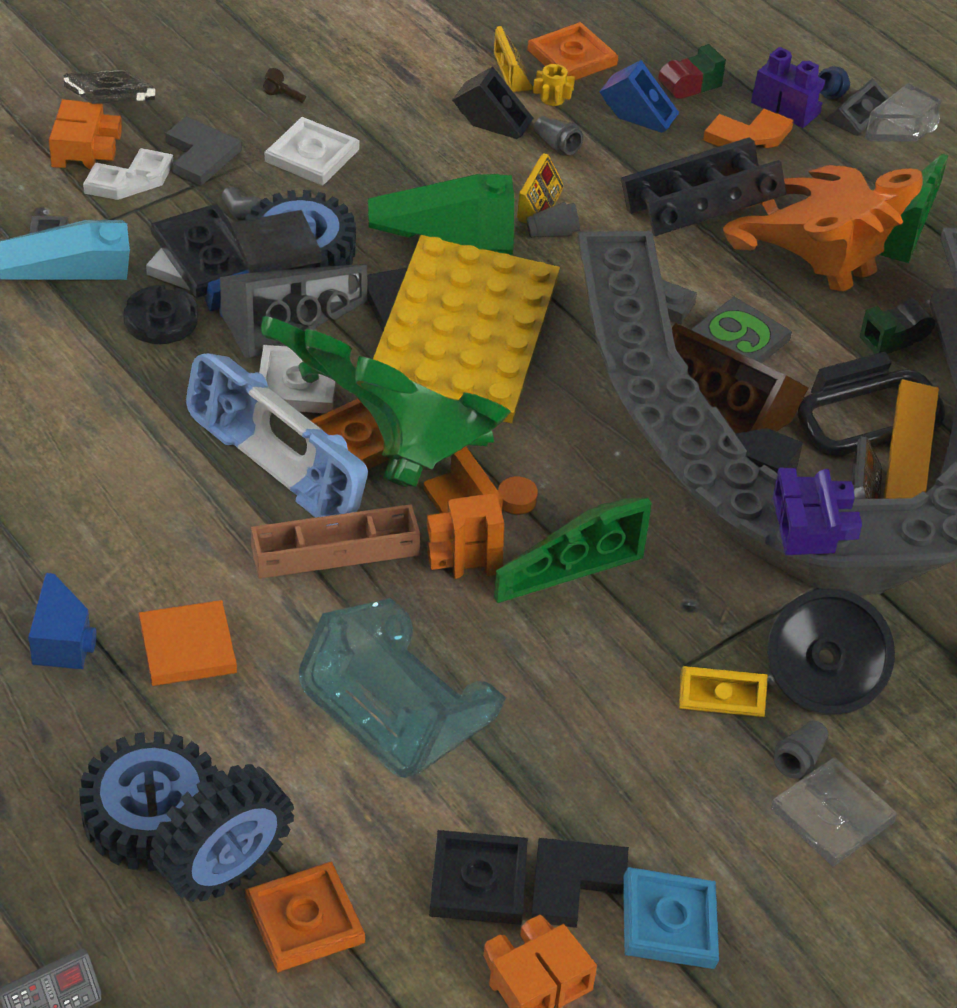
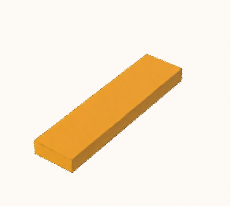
[883,379,939,499]

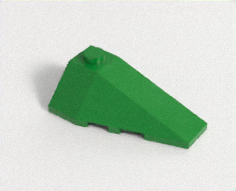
[879,154,948,263]

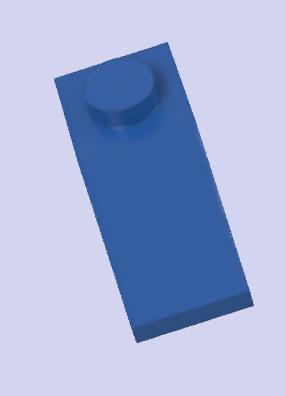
[600,60,679,133]
[28,573,96,669]

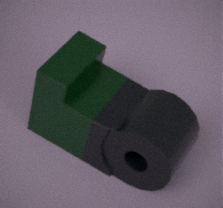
[859,299,935,354]

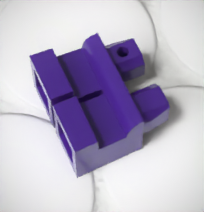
[751,47,826,128]
[773,468,862,555]

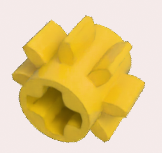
[533,64,575,106]

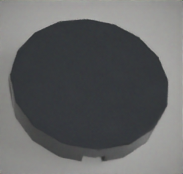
[123,285,198,344]

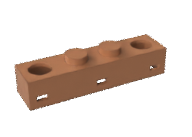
[251,504,420,579]

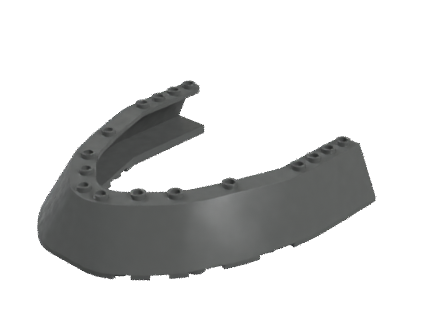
[578,228,957,596]

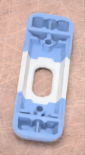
[186,353,368,526]

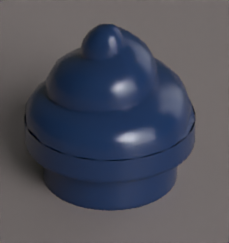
[818,66,850,100]

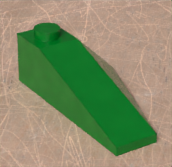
[367,174,514,255]
[494,498,652,603]

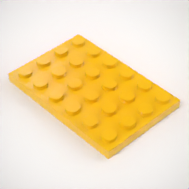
[373,235,560,424]

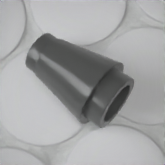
[534,116,583,155]
[526,201,580,238]
[774,720,829,779]

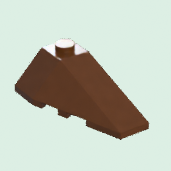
[672,323,809,434]

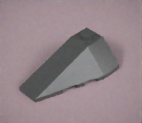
[220,264,368,358]

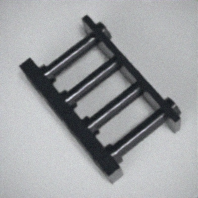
[621,137,787,236]

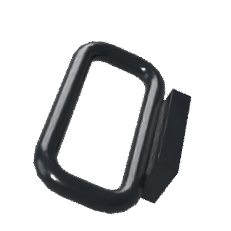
[797,352,945,456]

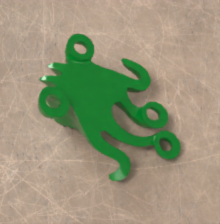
[261,316,511,487]

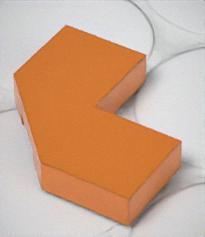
[703,109,794,148]

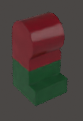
[658,44,726,99]

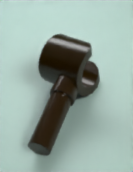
[263,68,306,103]

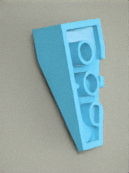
[0,220,130,280]

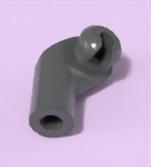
[221,187,262,221]

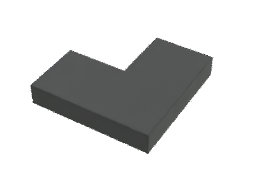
[165,116,242,186]

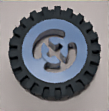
[244,190,356,270]
[79,732,218,871]
[150,764,294,902]

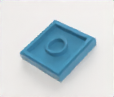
[624,867,719,969]

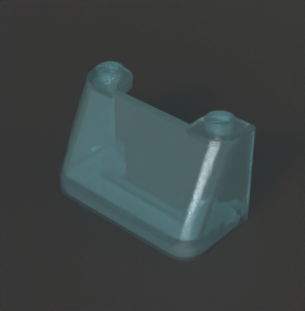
[298,598,506,778]

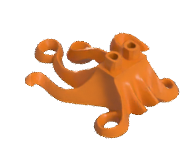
[723,165,923,291]

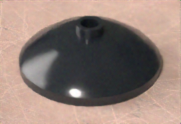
[767,589,895,715]

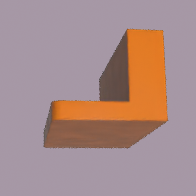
[423,446,503,513]

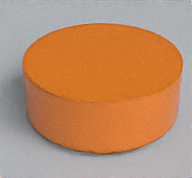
[498,476,538,515]

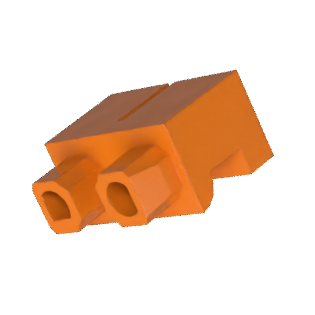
[49,99,122,169]
[427,492,504,579]
[483,915,597,1008]

